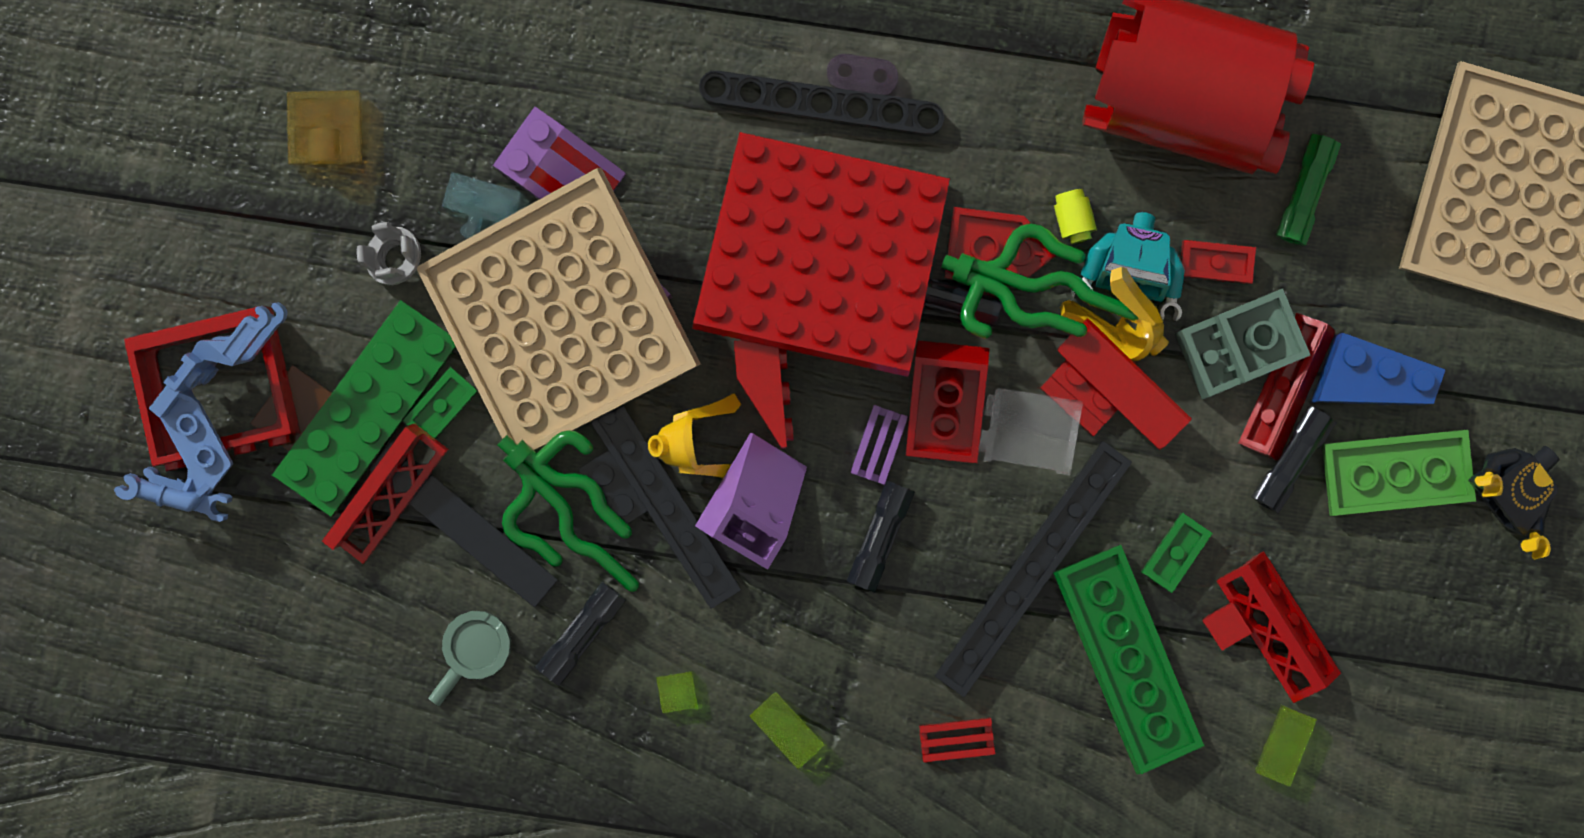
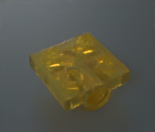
[287,90,362,165]

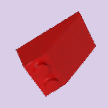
[906,340,990,463]

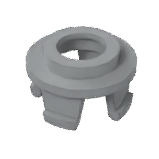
[357,222,421,285]

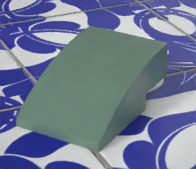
[1175,289,1310,399]

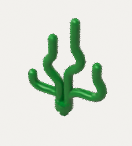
[941,223,1139,339]
[497,430,639,592]

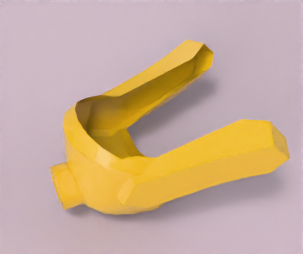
[1060,267,1169,361]
[648,393,741,479]

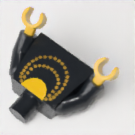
[1468,446,1560,560]

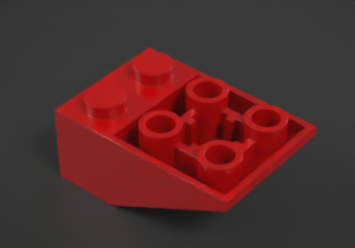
[734,340,794,449]

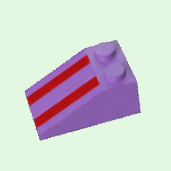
[493,106,626,200]

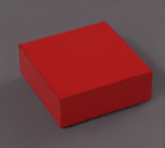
[1203,600,1254,650]

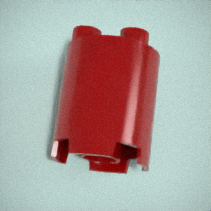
[1082,0,1314,175]

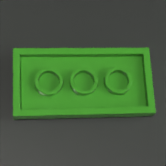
[1322,430,1476,516]

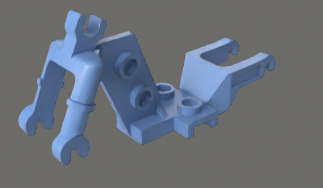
[114,302,287,522]

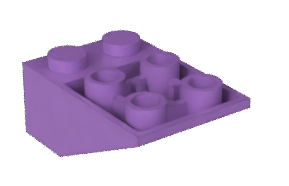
[695,433,807,569]

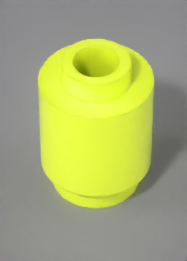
[1054,189,1097,244]

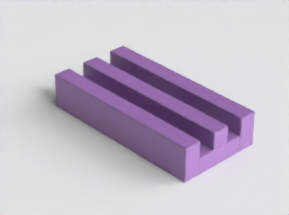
[850,405,908,485]

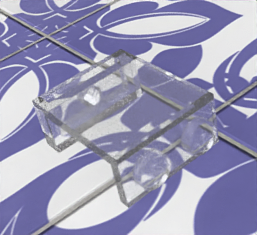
[979,387,1083,476]

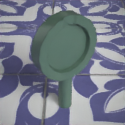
[428,611,511,706]

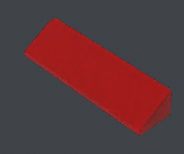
[1238,313,1335,461]
[1057,318,1192,450]

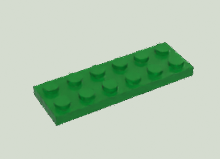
[272,300,456,518]
[1054,545,1204,774]

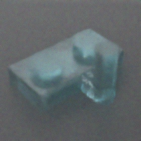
[442,172,522,239]

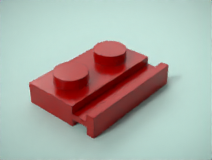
[1039,360,1118,437]

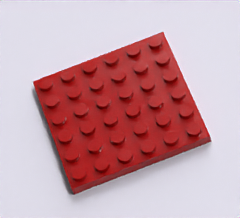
[692,132,950,377]

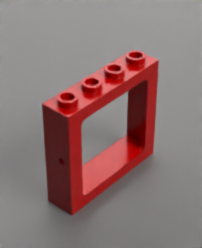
[124,305,301,472]

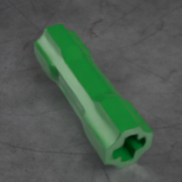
[1276,133,1341,246]

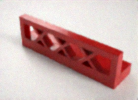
[322,423,449,564]
[1217,551,1341,703]

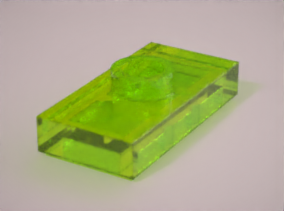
[749,691,825,769]
[1255,705,1317,787]

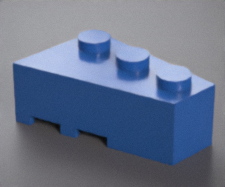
[1311,333,1445,406]

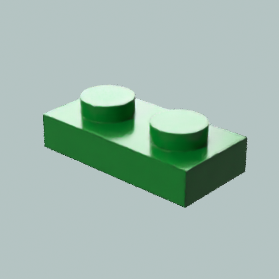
[402,367,478,439]
[1141,513,1213,593]

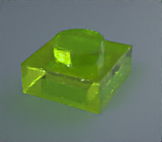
[656,671,698,713]

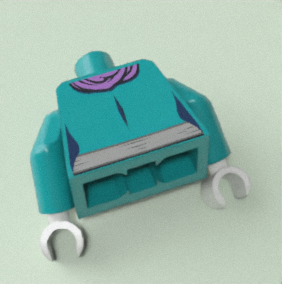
[1072,212,1185,321]

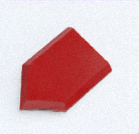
[944,207,1056,287]

